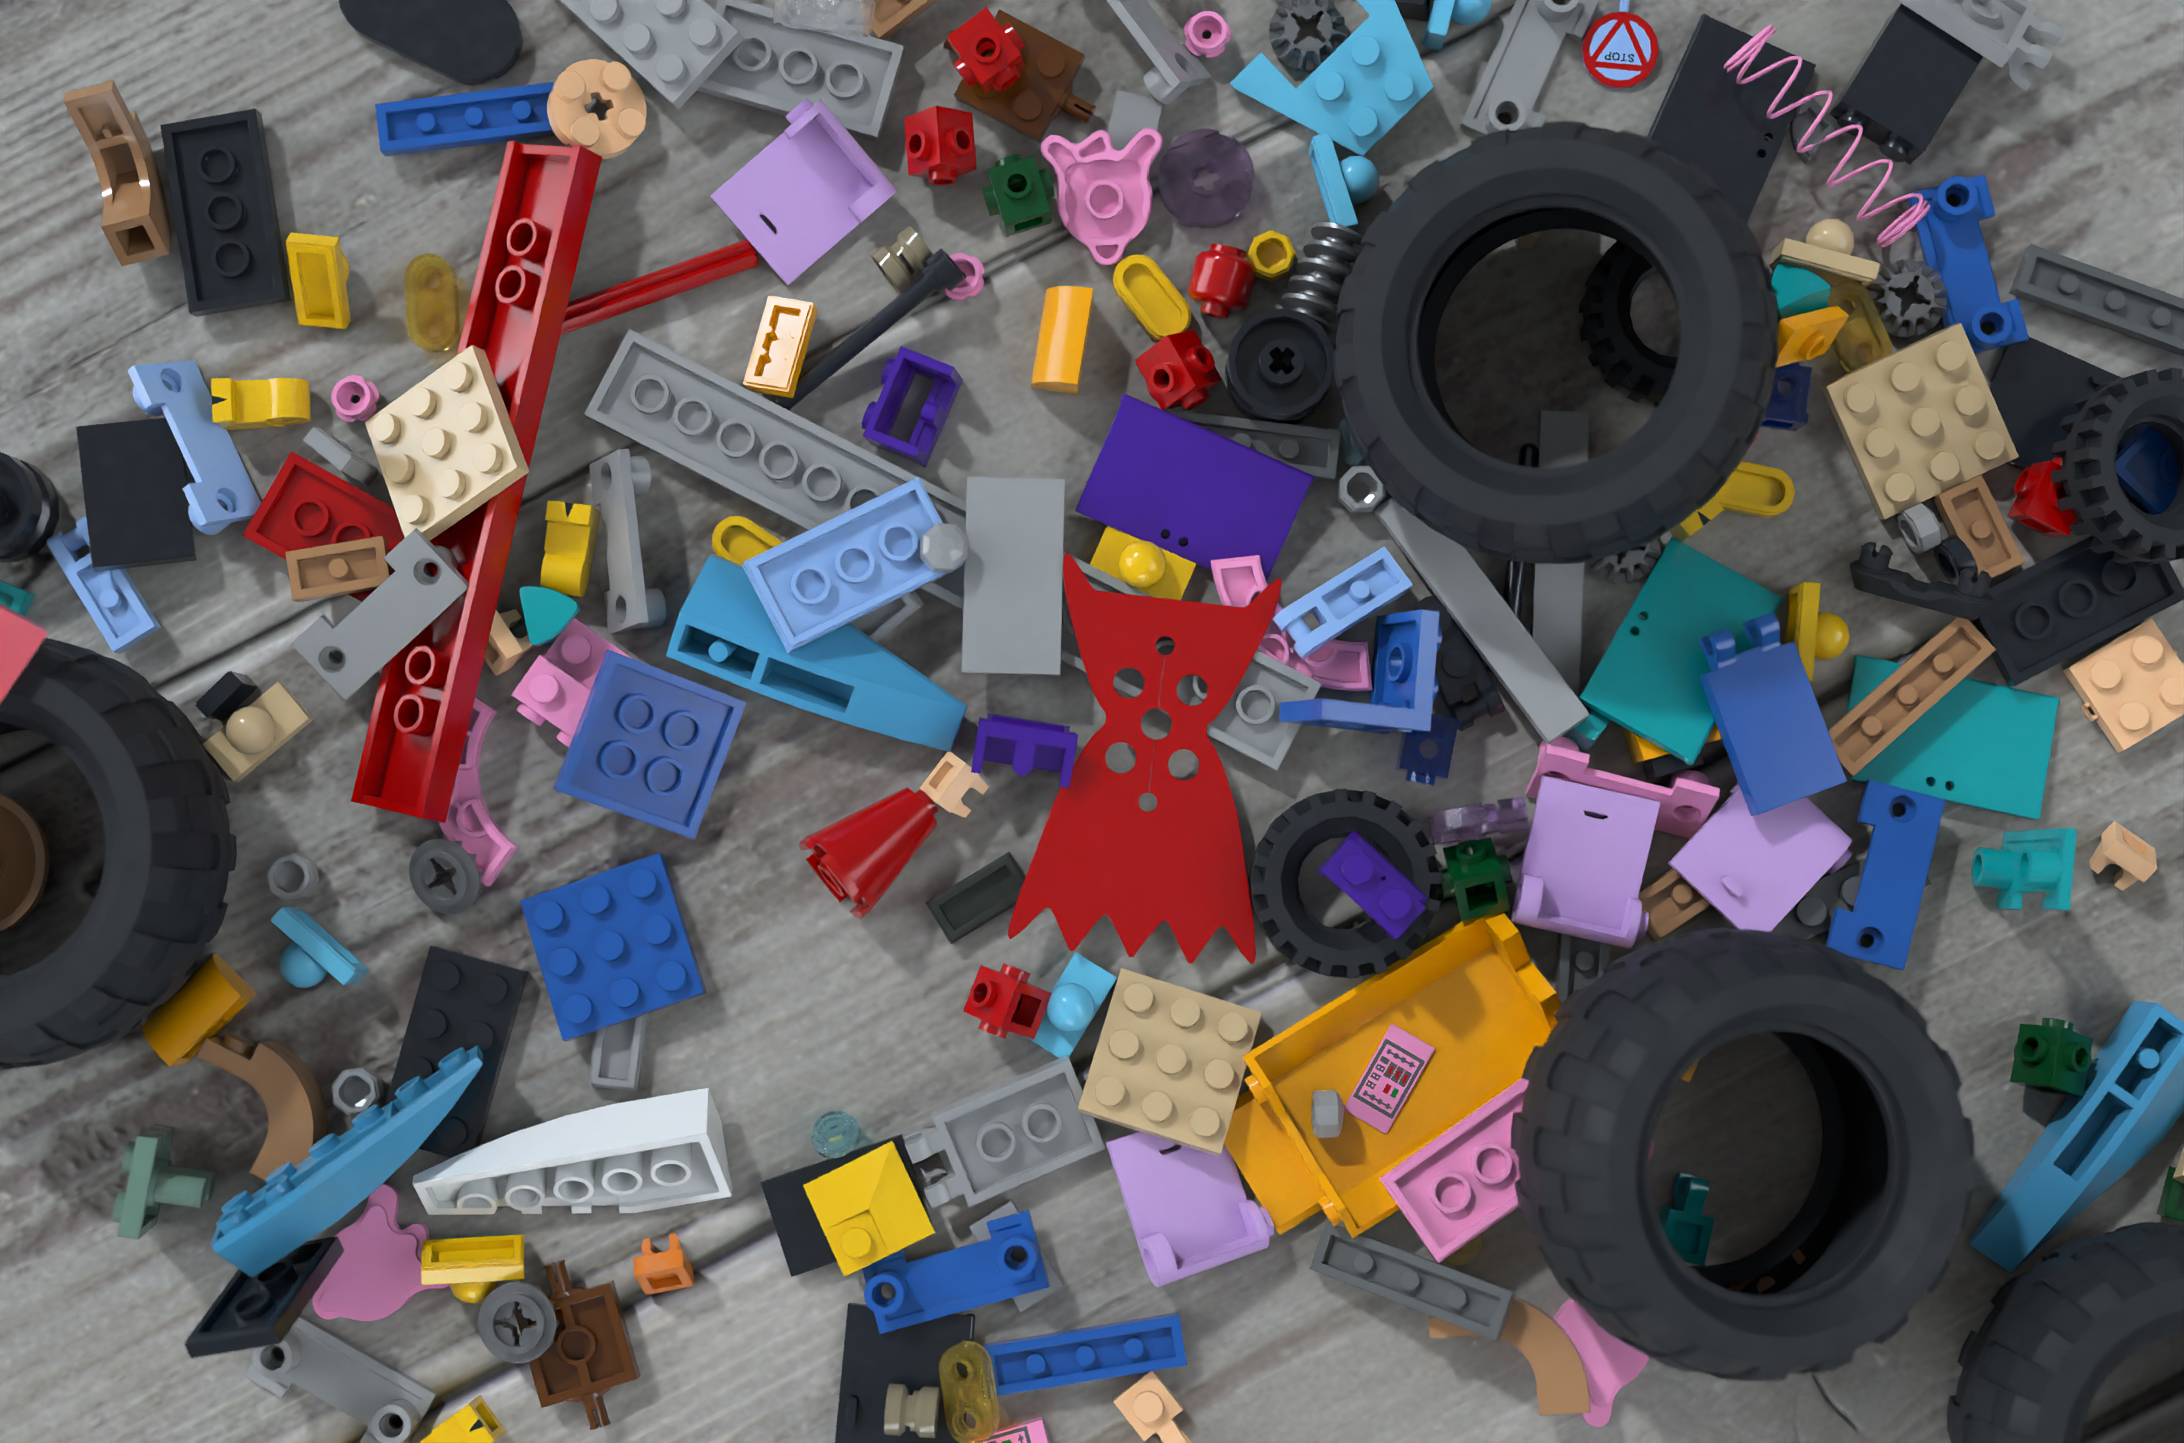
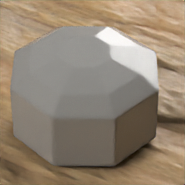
[1338,466,1385,514]
[1897,503,1942,554]
[920,523,969,573]
[265,852,319,901]
[332,1066,384,1116]
[1311,1090,1344,1138]

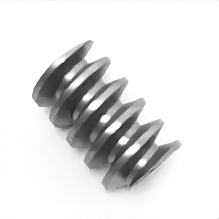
[1280,222,1363,334]

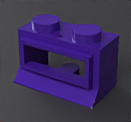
[862,346,963,468]
[971,713,1078,788]
[1317,830,1428,940]

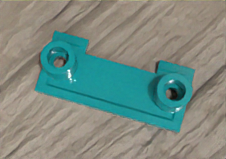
[1971,828,2077,911]

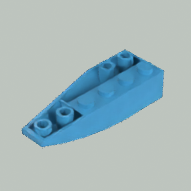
[666,554,968,752]
[1967,1001,2184,1273]
[211,1045,483,1278]

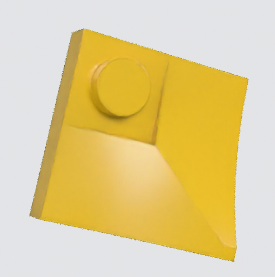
[803,1141,935,1277]

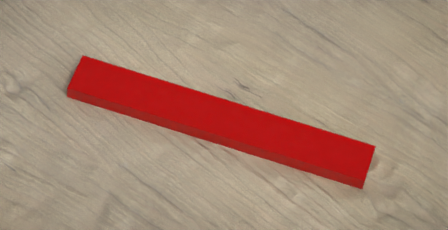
[351,141,602,823]

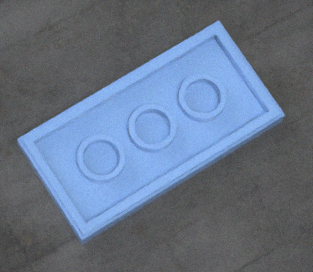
[742,477,964,653]

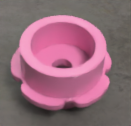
[1183,11,1231,58]
[945,253,984,301]
[331,375,379,423]

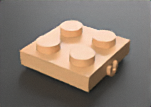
[2063,618,2184,753]

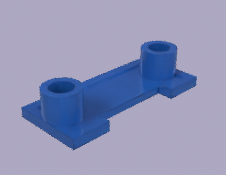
[1908,174,2029,354]
[1826,780,1945,971]
[862,1210,1050,1334]

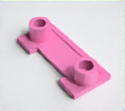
[1526,736,1720,839]

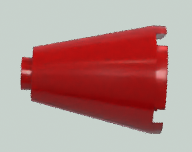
[799,788,938,919]

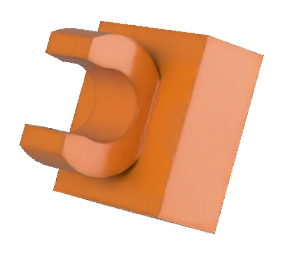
[633,1233,694,1295]

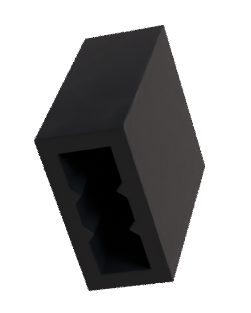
[1829,3,1983,164]

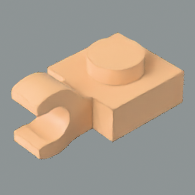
[1113,1371,1192,1443]

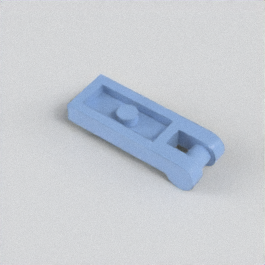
[47,516,161,654]
[1273,546,1413,659]

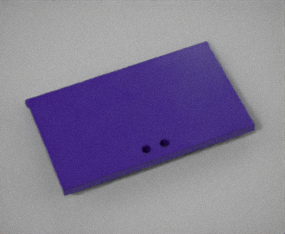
[1075,394,1315,582]

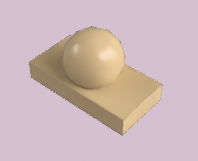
[1769,219,1880,292]
[203,681,314,782]

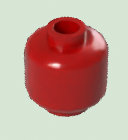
[1188,244,1256,319]

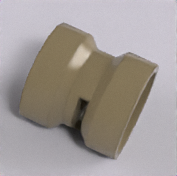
[871,226,933,294]
[884,1383,940,1439]

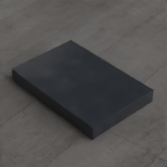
[76,418,197,572]
[761,1134,933,1277]
[184,1237,344,1359]

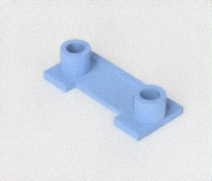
[128,360,261,535]

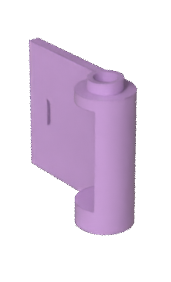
[710,98,898,286]
[1511,775,1661,949]
[1668,781,1852,932]
[1106,1131,1274,1287]

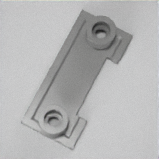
[1089,0,1212,105]
[1459,0,1599,136]
[589,449,666,635]
[291,528,469,701]
[245,1315,438,1443]

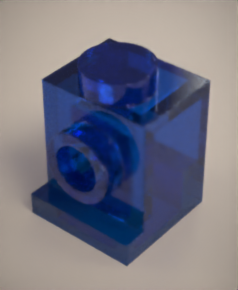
[1760,361,1812,431]
[1395,714,1460,786]

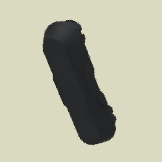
[1850,542,1993,620]

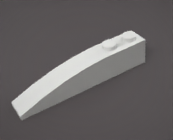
[412,1088,732,1215]

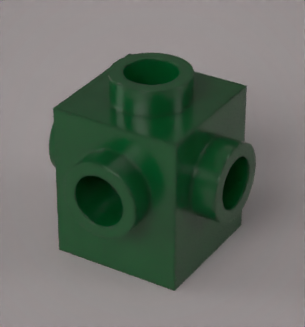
[982,154,1055,237]
[1438,837,1513,921]
[2010,1018,2093,1097]

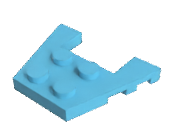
[1230,0,1434,156]

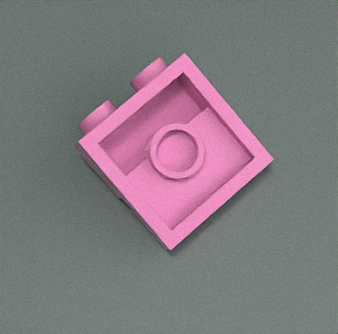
[511,618,633,747]

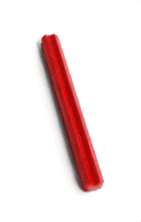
[561,240,759,335]

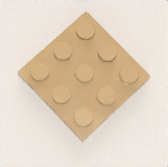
[1821,323,2019,519]
[365,345,529,541]
[1077,968,1262,1157]

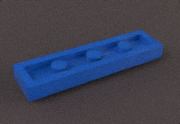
[375,82,555,157]
[983,1312,1187,1397]

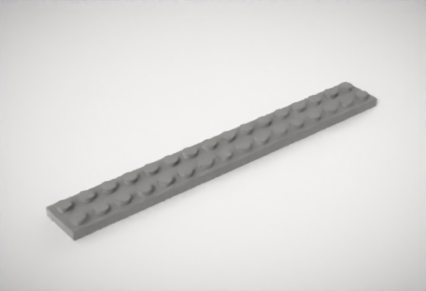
[584,329,1322,771]

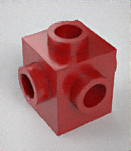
[947,7,1025,94]
[904,106,977,186]
[1134,330,1222,411]
[2007,458,2077,538]
[963,963,1052,1039]

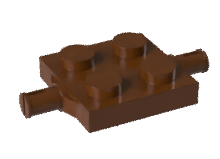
[943,9,1096,144]
[515,1259,641,1430]

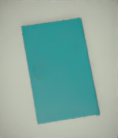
[1579,537,1783,765]
[1845,654,2060,821]

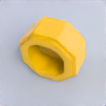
[1247,230,1296,282]

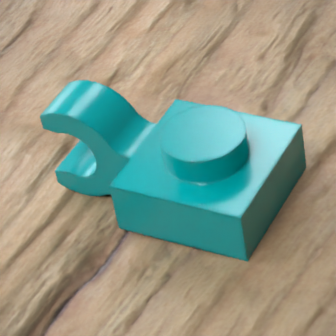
[1658,1172,1715,1266]

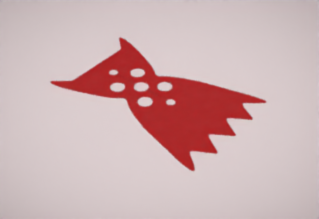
[1008,553,1282,964]

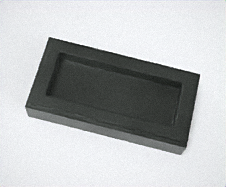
[926,851,1025,944]

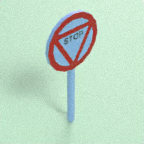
[1581,0,1659,89]

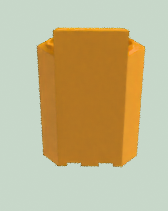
[1224,912,1562,1239]

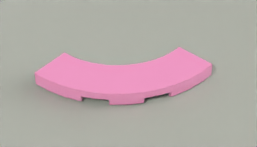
[1210,555,1372,691]
[439,696,519,886]

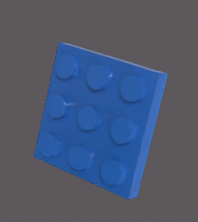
[553,649,747,839]
[520,853,707,1042]

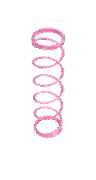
[1723,24,1930,248]

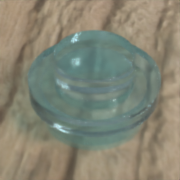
[812,1110,861,1158]

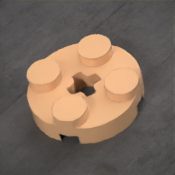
[547,59,647,159]

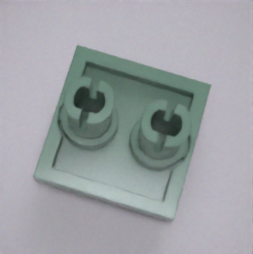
[112,1124,216,1240]

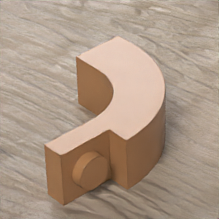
[64,80,170,266]
[197,1033,328,1180]
[1428,1296,1591,1415]

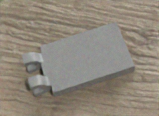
[1897,0,2065,91]
[903,1055,1106,1209]

